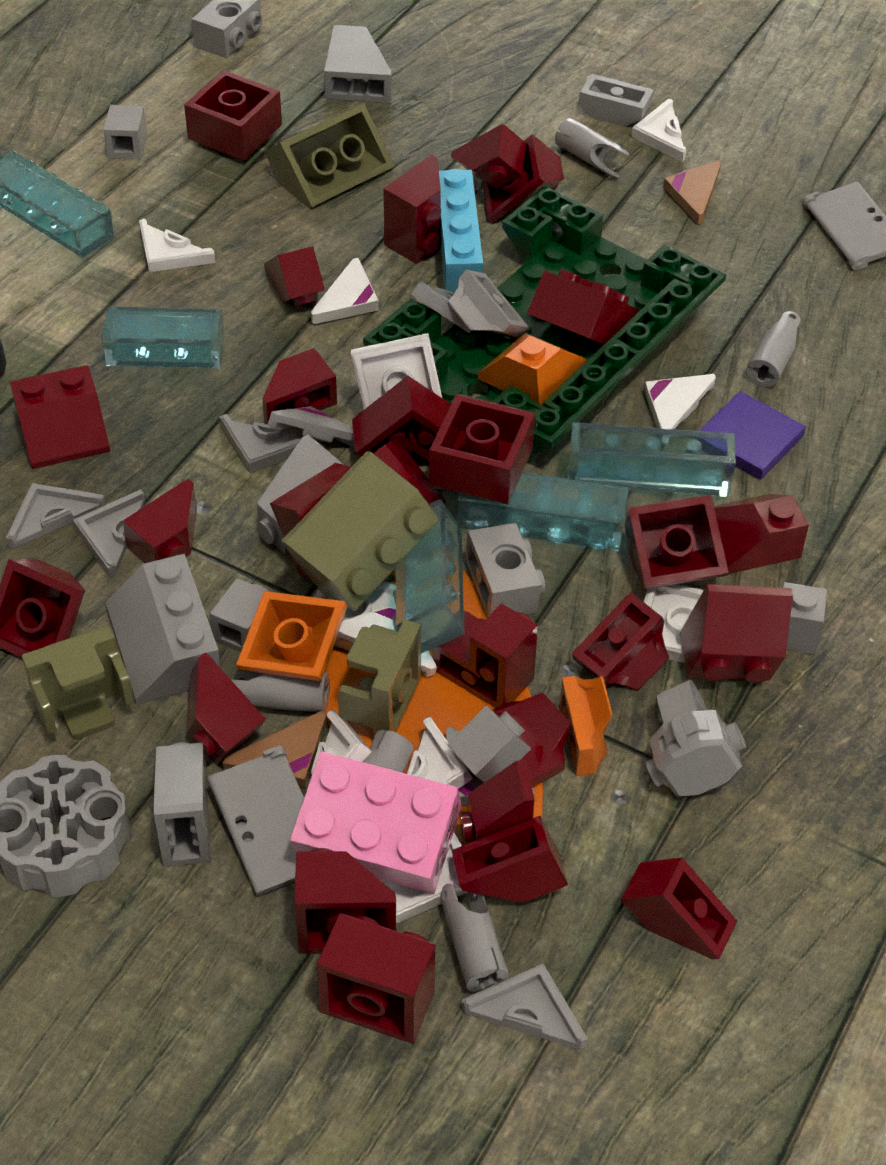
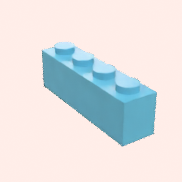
[439,169,483,293]

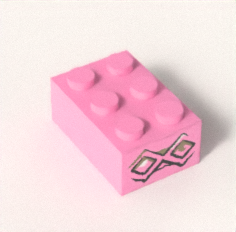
[290,751,462,894]

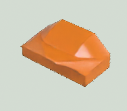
[559,676,612,776]

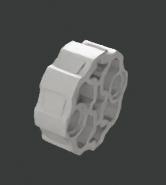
[0,754,131,897]

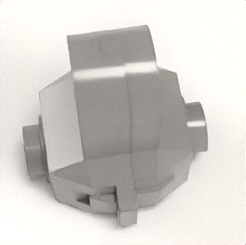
[646,680,746,796]

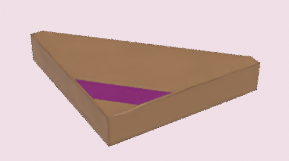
[663,160,721,224]
[223,711,328,788]

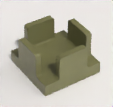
[338,619,421,739]
[21,625,135,740]

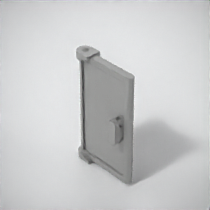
[802,182,886,271]
[207,746,304,896]

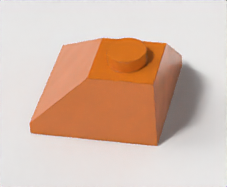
[478,333,587,405]
[236,591,347,681]

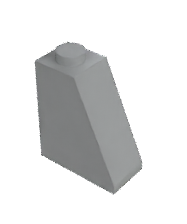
[324,25,392,103]
[257,434,344,554]
[154,742,211,866]

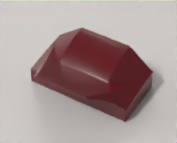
[571,592,669,691]
[493,692,571,788]

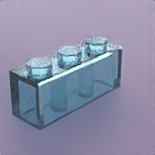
[102,306,225,368]

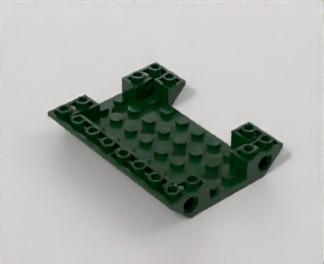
[363,186,727,454]

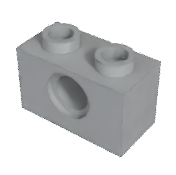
[191,0,263,58]
[465,523,545,618]

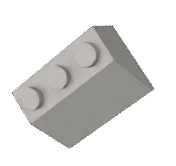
[105,554,221,705]

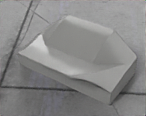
[579,74,654,127]
[448,269,529,338]

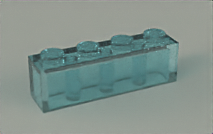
[0,150,114,258]
[568,422,735,496]
[457,472,629,551]
[393,499,465,654]

